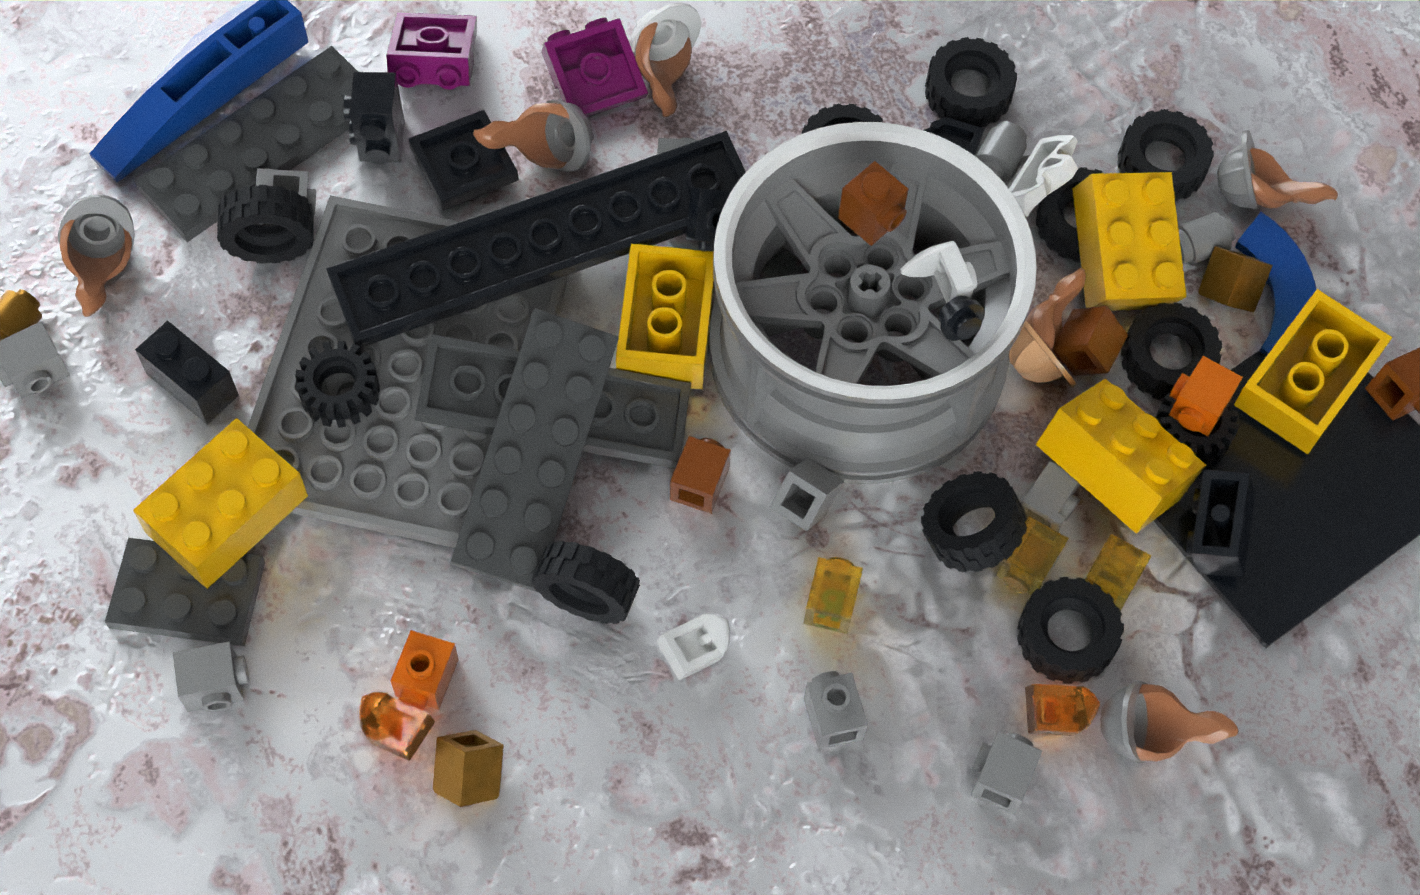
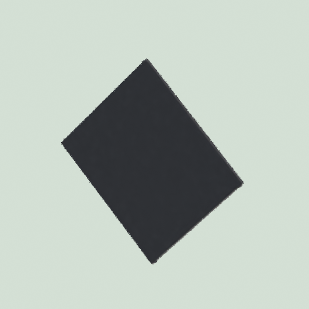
[1153,350,1420,648]

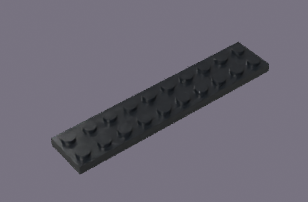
[326,131,746,348]

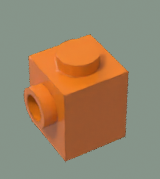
[1169,356,1243,437]
[390,630,459,710]

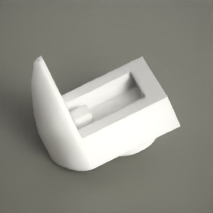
[900,241,977,303]
[656,613,730,680]

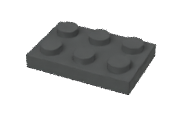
[105,538,265,646]

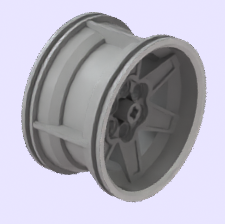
[709,122,1037,484]

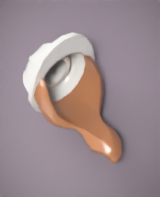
[630,2,702,117]

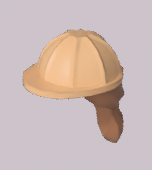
[1009,268,1086,388]

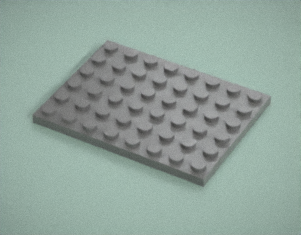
[248,195,569,548]

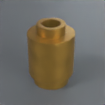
[0,289,42,341]

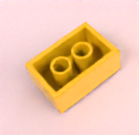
[1073,172,1187,311]
[616,244,714,390]
[1234,289,1393,454]
[1035,378,1206,534]
[133,418,308,589]

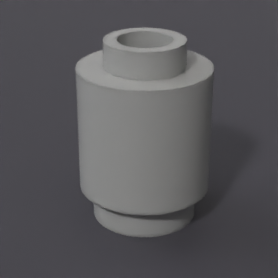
[976,121,1027,182]
[1178,212,1235,265]

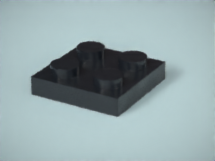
[409,110,519,211]

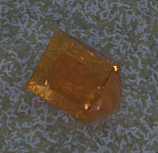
[1025,684,1100,736]
[359,692,435,761]

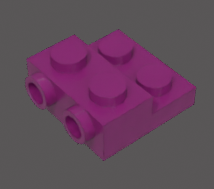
[386,12,477,90]
[541,17,648,117]

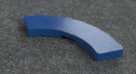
[1235,212,1316,356]

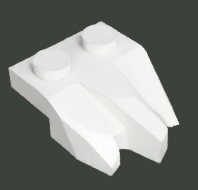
[1005,135,1078,218]

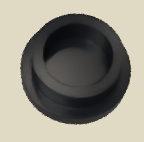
[938,296,985,341]

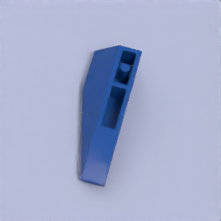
[89,0,309,183]

